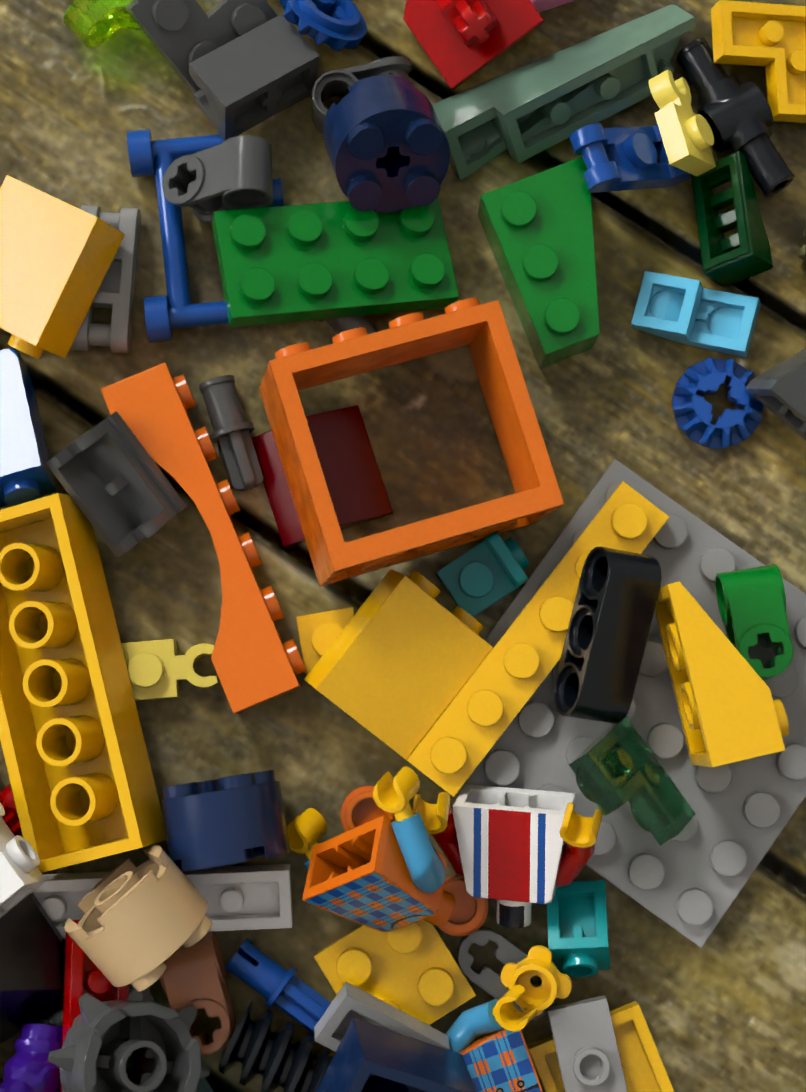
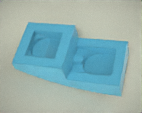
[631,271,761,358]

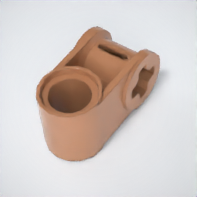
[160,931,236,1055]

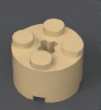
[64,845,213,992]

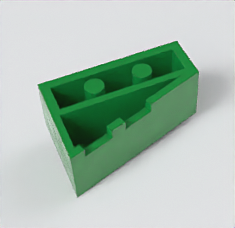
[477,157,600,369]

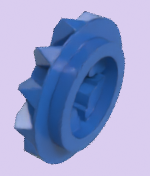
[279,0,367,51]
[672,357,763,449]

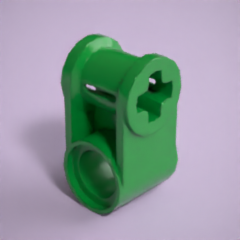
[715,564,793,681]

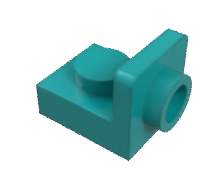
[436,531,530,617]
[547,880,611,978]

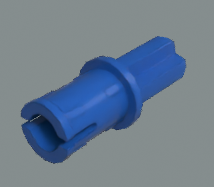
[224,938,331,1035]

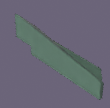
[432,4,697,180]

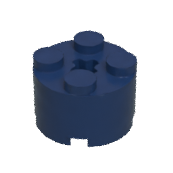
[323,75,450,213]
[161,770,291,872]

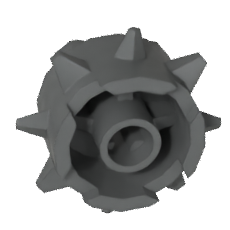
[48,987,210,1092]

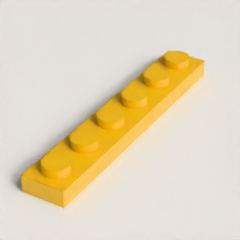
[406,481,669,797]

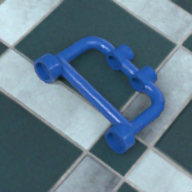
[127,129,284,343]

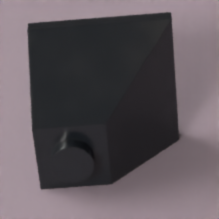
[0,892,66,1044]

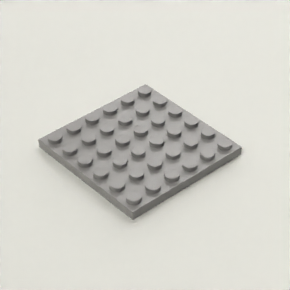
[430,459,806,948]

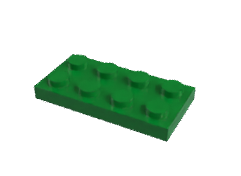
[211,197,459,328]

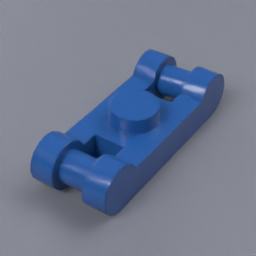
[569,123,692,193]

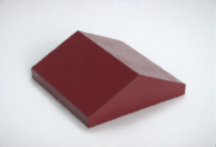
[252,405,393,548]

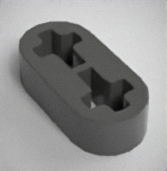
[457,927,559,1019]

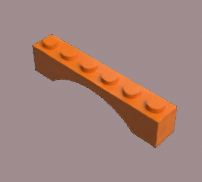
[100,362,307,714]

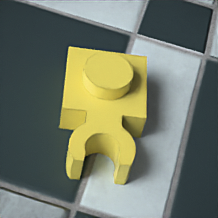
[649,70,716,176]
[121,639,220,702]

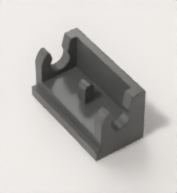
[189,13,320,141]
[46,411,187,558]

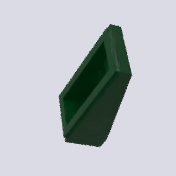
[691,151,773,285]

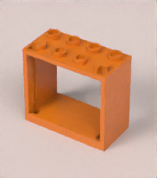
[259,297,564,587]

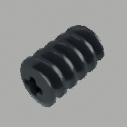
[218,1001,335,1092]

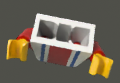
[412,784,603,929]

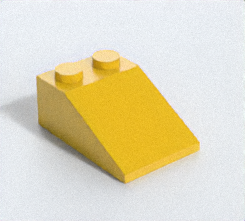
[654,581,789,767]

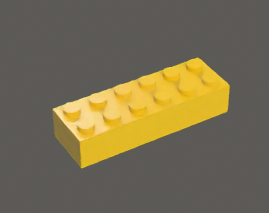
[0,493,167,873]

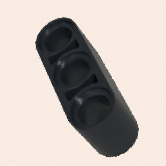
[553,547,662,724]

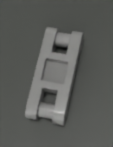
[71,205,141,354]

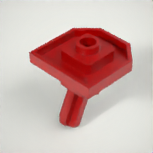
[403,0,545,90]

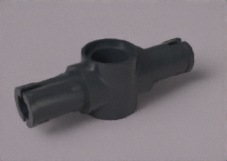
[676,37,795,198]

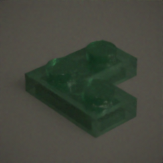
[569,716,696,846]

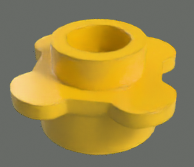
[500,945,572,1016]

